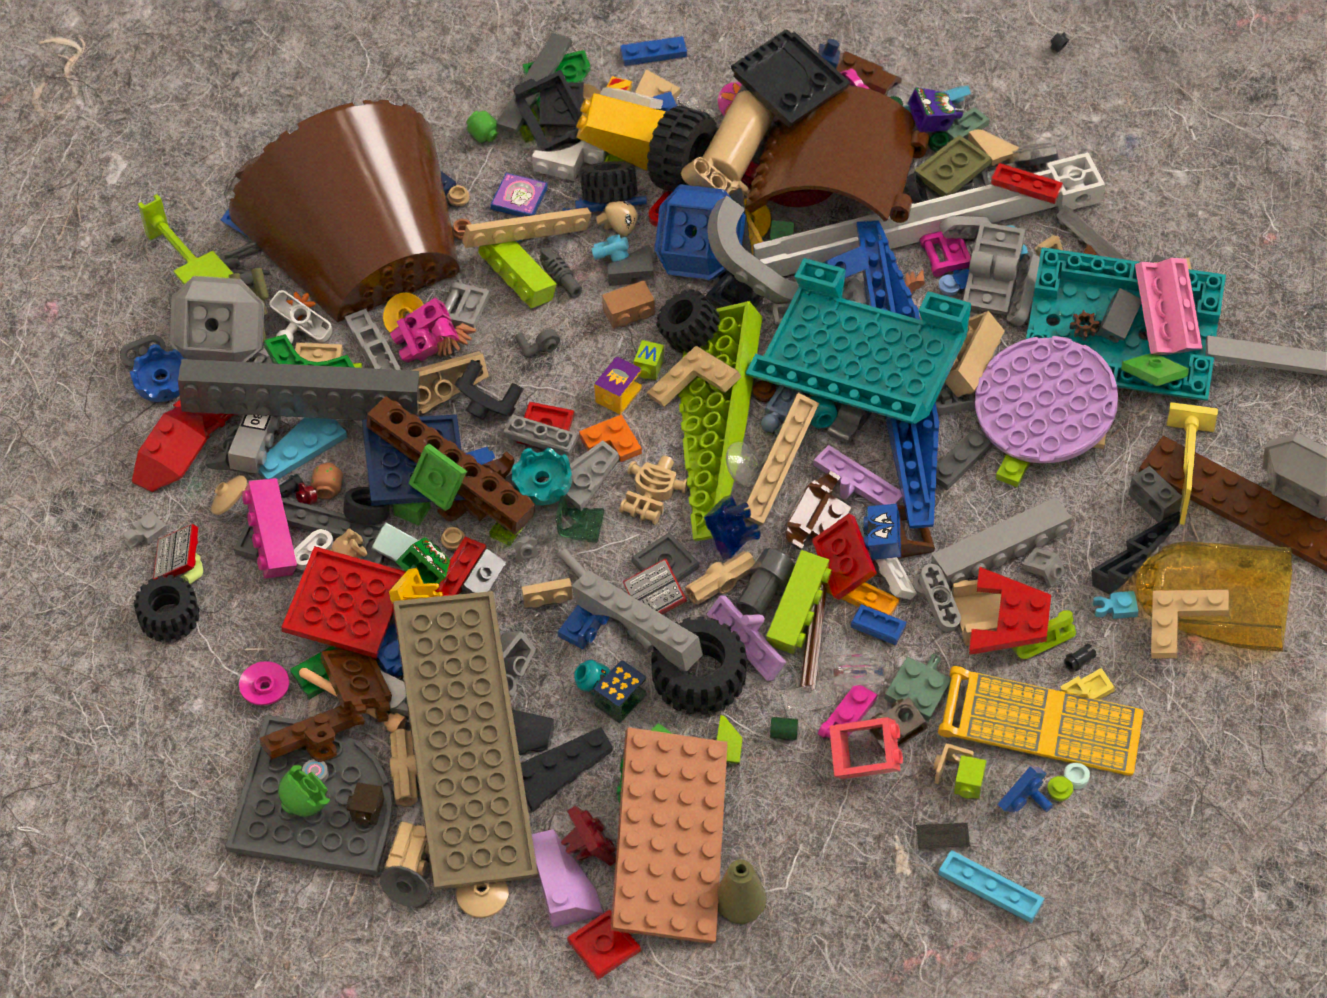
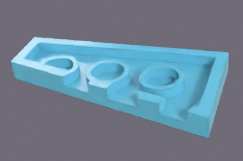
[258,418,347,480]

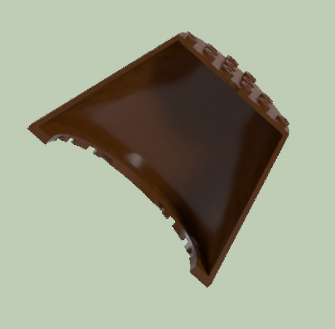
[229,100,460,322]

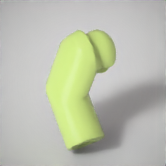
[181,554,203,584]

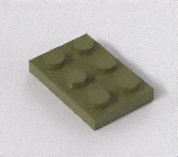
[914,135,992,197]

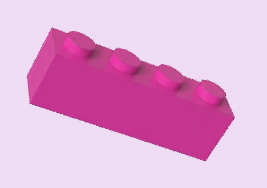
[242,478,297,579]

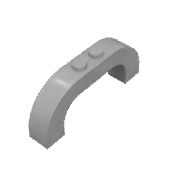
[708,196,799,304]

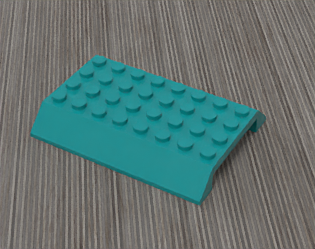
[746,258,971,424]

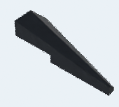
[1091,511,1180,595]

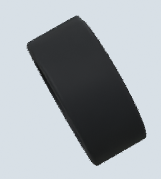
[343,487,390,525]

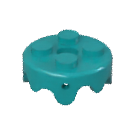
[512,448,572,506]

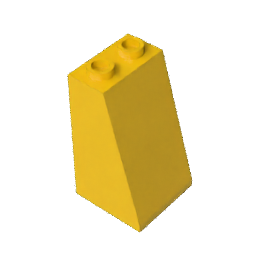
[576,93,665,171]

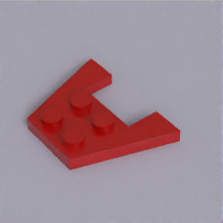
[969,567,1051,655]

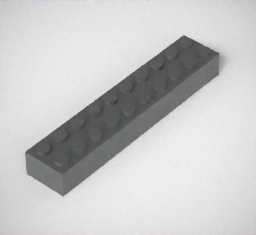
[178,359,420,421]

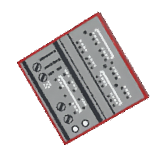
[153,524,199,580]
[623,558,687,615]

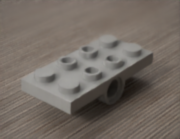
[963,222,1025,315]

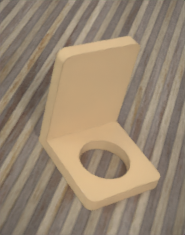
[933,743,974,784]

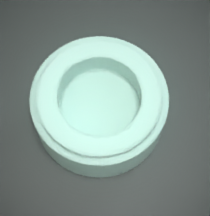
[1063,763,1090,789]

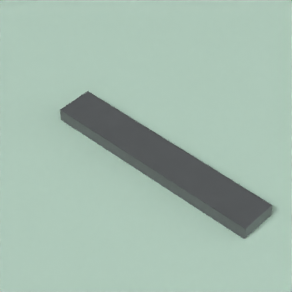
[496,33,572,134]

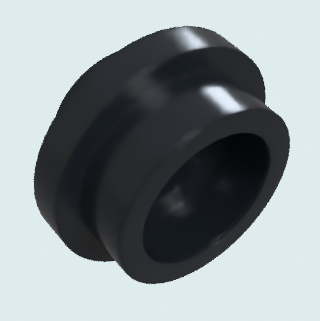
[1050,32,1069,53]

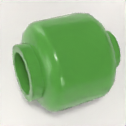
[466,111,498,143]

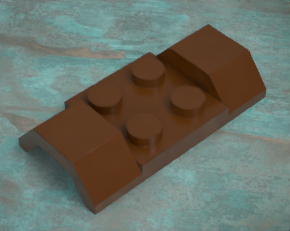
[836,51,902,95]

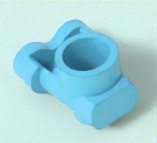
[592,235,629,261]

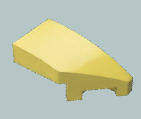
[1060,668,1115,700]

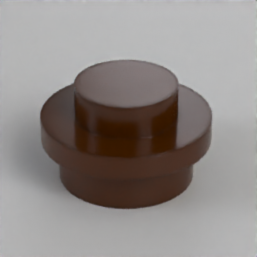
[753,380,776,402]

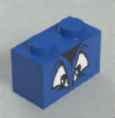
[864,503,901,560]

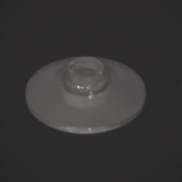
[726,442,761,488]

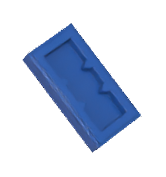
[851,604,906,645]

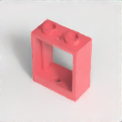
[829,717,903,779]

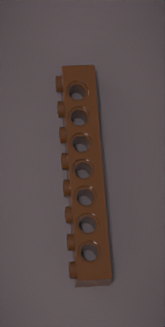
[366,396,535,535]

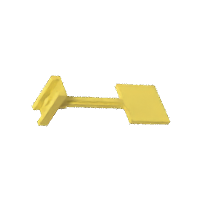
[1167,402,1218,525]

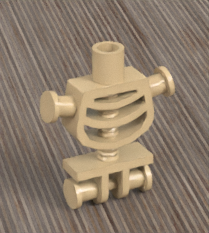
[619,456,687,525]

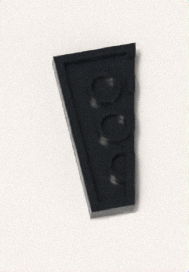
[520,727,613,812]

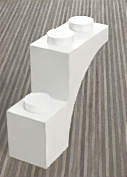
[532,140,610,181]

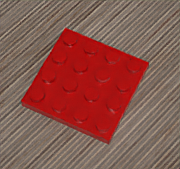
[281,546,406,658]

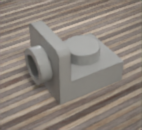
[1022,548,1065,587]

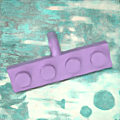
[814,445,903,505]
[707,596,786,681]

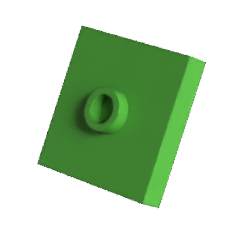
[1121,353,1189,386]
[408,444,467,511]

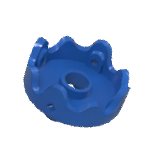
[130,344,187,402]

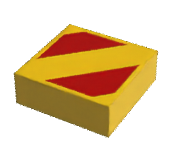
[607,76,632,91]

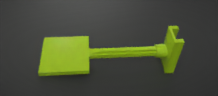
[138,194,233,285]

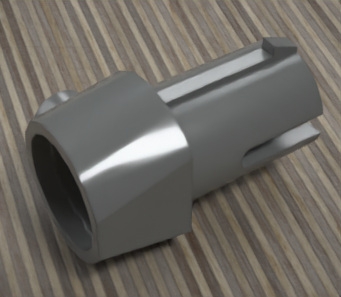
[736,548,795,615]

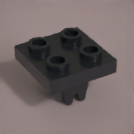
[706,271,765,308]

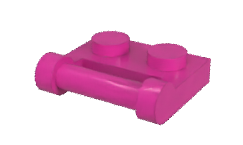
[919,231,971,277]

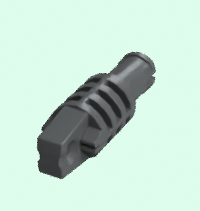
[540,247,582,298]

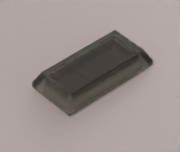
[916,822,970,849]

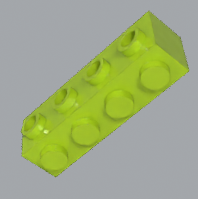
[478,241,556,308]
[766,550,832,655]

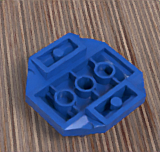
[654,184,746,280]

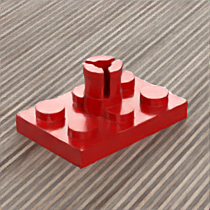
[812,513,877,600]

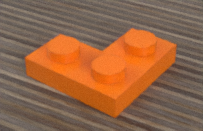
[579,414,642,462]

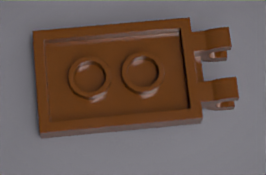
[320,649,392,726]

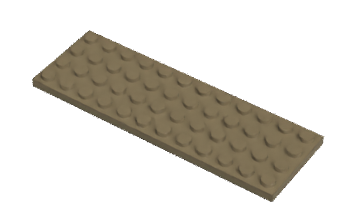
[393,591,538,890]

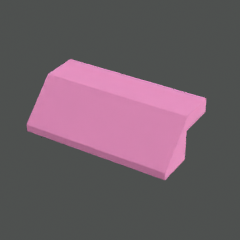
[1135,258,1202,355]

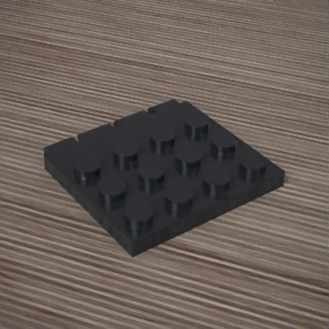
[731,29,850,128]

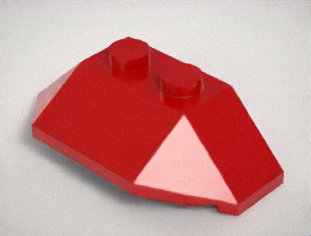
[132,406,207,492]

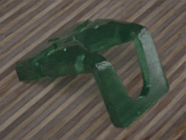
[555,495,605,543]

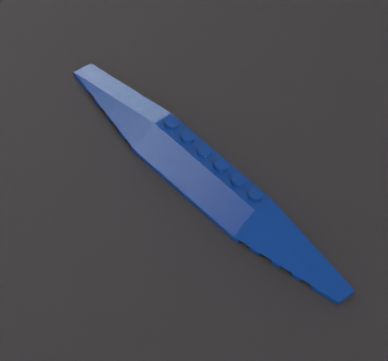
[856,220,939,529]

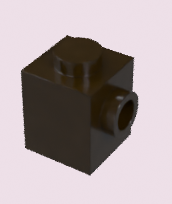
[347,782,384,826]

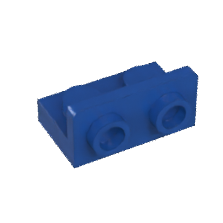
[558,605,610,650]

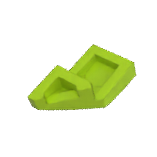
[717,715,743,764]

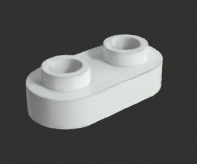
[294,529,333,570]

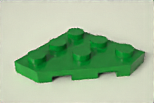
[523,50,591,114]

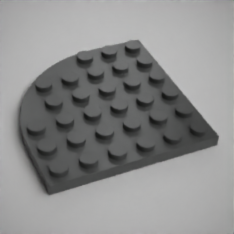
[225,715,392,876]

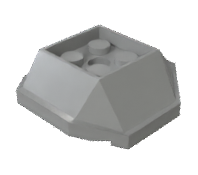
[170,276,264,362]
[1262,433,1327,518]

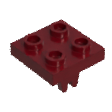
[561,805,617,866]

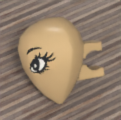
[596,201,638,236]

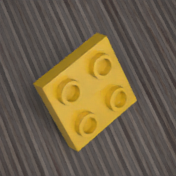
[389,568,443,603]

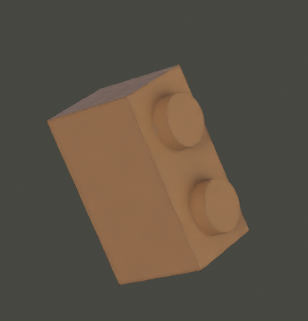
[602,281,655,329]

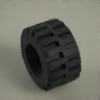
[580,161,638,203]
[656,289,720,353]
[134,575,200,642]

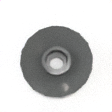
[380,866,429,907]

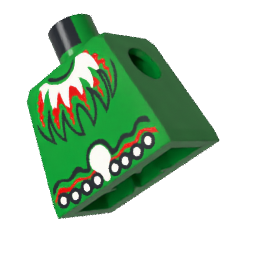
[396,537,450,584]

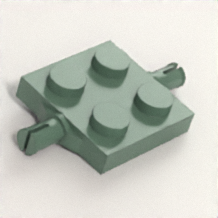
[884,654,951,722]

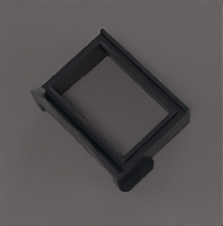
[513,70,583,152]

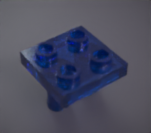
[704,495,761,560]

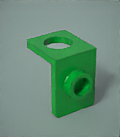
[770,220,795,240]

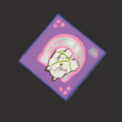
[490,173,548,217]

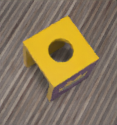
[594,357,642,415]

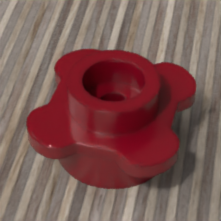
[296,483,317,505]

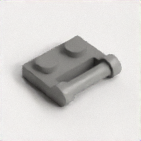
[444,282,490,329]

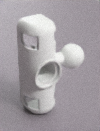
[270,290,333,344]

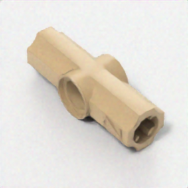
[685,551,755,605]
[390,729,418,807]

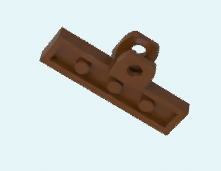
[259,705,354,762]

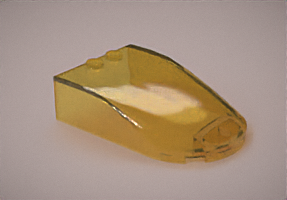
[1136,542,1293,652]

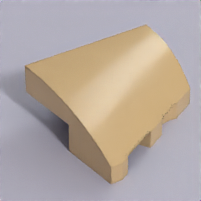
[968,129,1027,166]

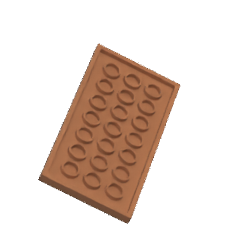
[611,727,728,944]

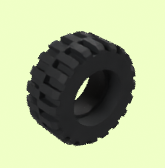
[647,106,718,192]
[651,617,747,715]

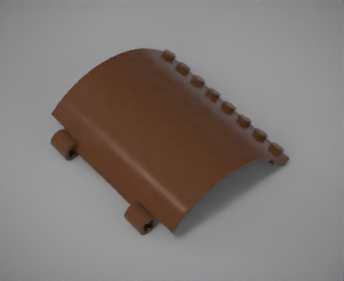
[745,85,929,223]

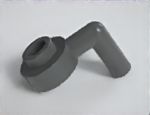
[515,329,560,357]

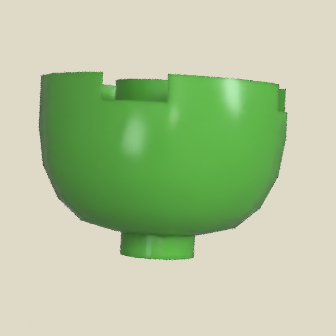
[278,765,330,817]

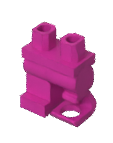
[390,298,459,363]

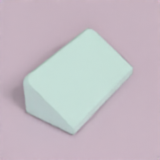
[371,523,419,562]

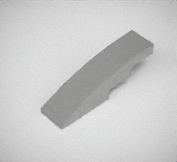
[345,309,401,370]

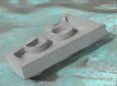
[564,440,619,511]

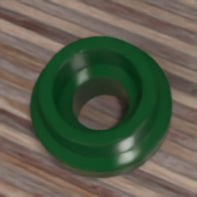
[928,132,950,152]

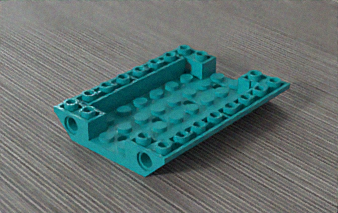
[1026,247,1226,401]

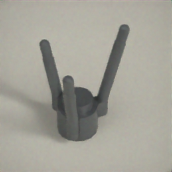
[219,242,270,275]

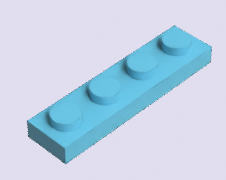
[938,850,1044,923]

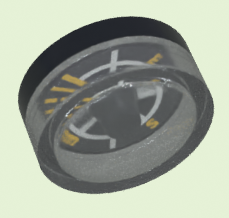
[1012,143,1059,170]

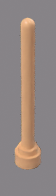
[299,668,406,733]

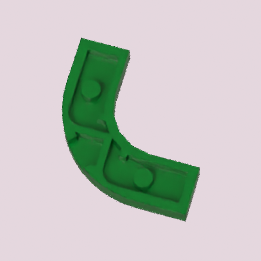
[264,334,355,368]

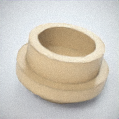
[447,185,470,206]
[441,527,465,550]

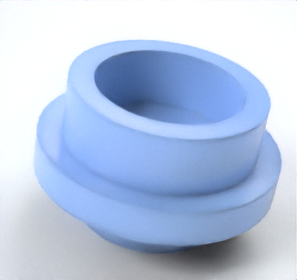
[939,275,961,296]

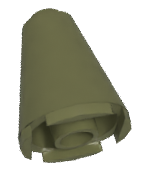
[718,859,767,924]

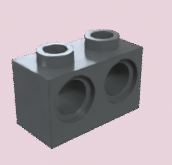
[1129,466,1182,523]

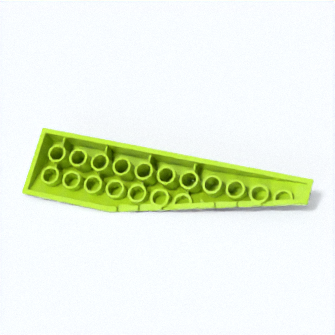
[678,301,762,542]

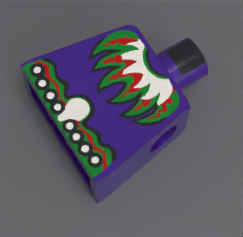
[907,87,963,132]

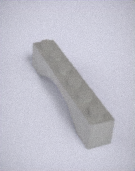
[572,570,703,671]

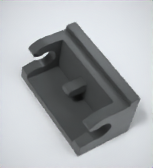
[1096,288,1141,343]

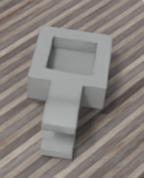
[123,511,167,549]

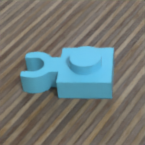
[1093,591,1139,619]

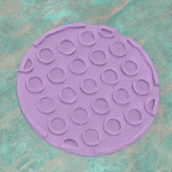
[975,336,1118,463]

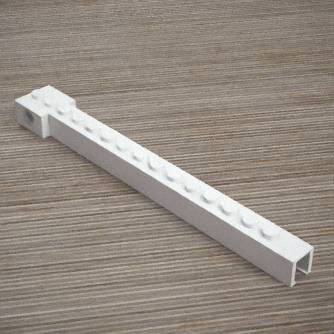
[753,153,1105,277]

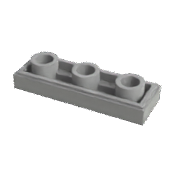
[503,414,578,457]

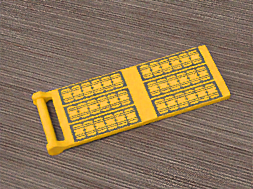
[938,666,1143,776]

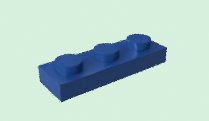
[620,36,687,66]

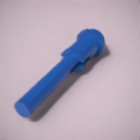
[575,195,647,212]

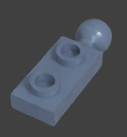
[761,385,805,433]

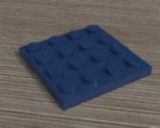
[362,414,466,506]

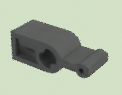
[827,404,872,444]

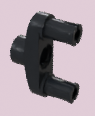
[454,360,524,420]

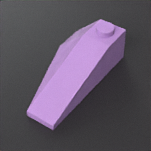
[532,829,603,928]

